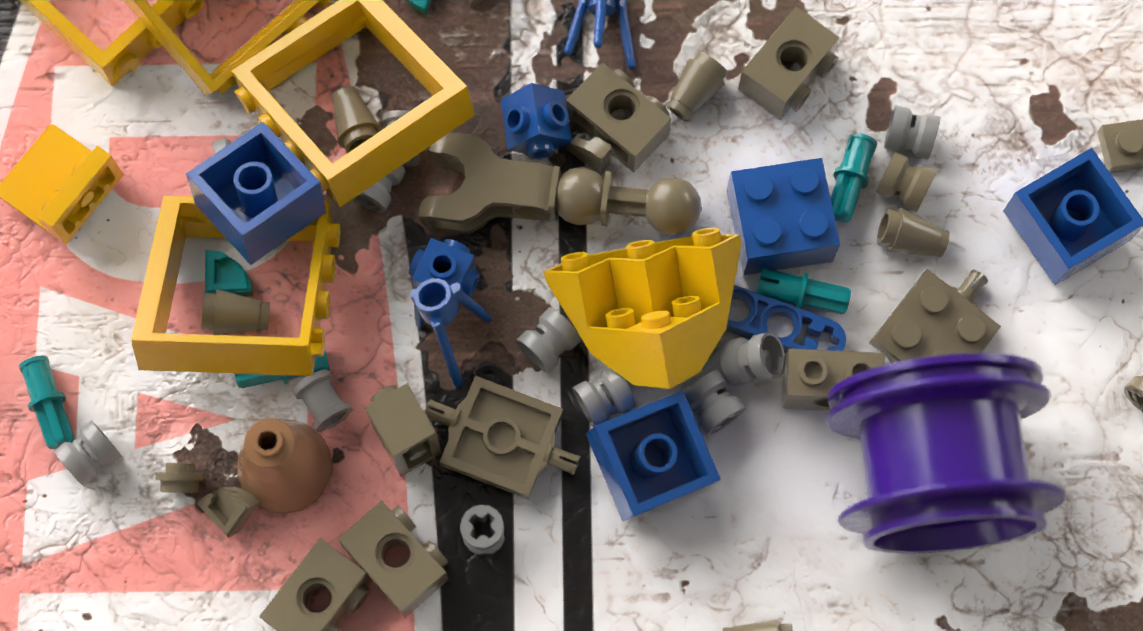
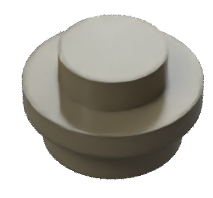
[156,462,204,493]

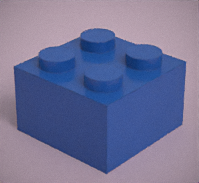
[185,122,327,265]
[1003,148,1143,286]
[726,158,840,276]
[586,390,721,522]

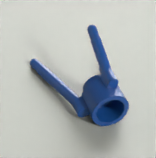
[564,0,636,70]
[409,278,492,388]

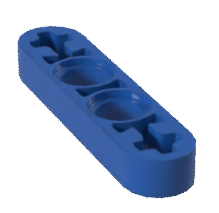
[725,285,846,353]

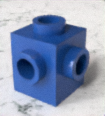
[500,83,572,159]
[409,238,480,313]

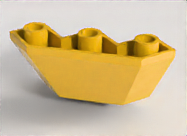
[544,228,742,389]

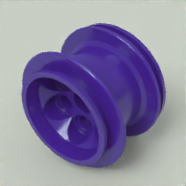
[826,353,1067,553]

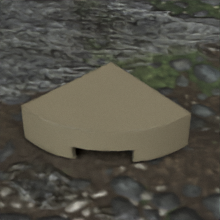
[566,133,612,175]
[197,487,261,538]

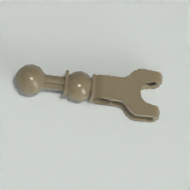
[418,133,702,235]

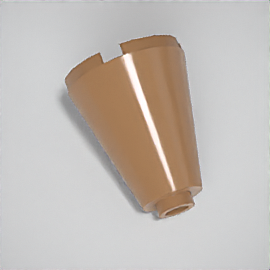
[237,418,333,514]

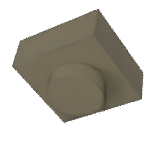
[1097,119,1143,173]

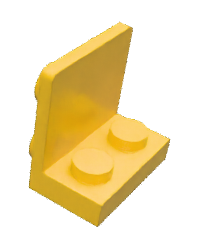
[0,124,124,245]

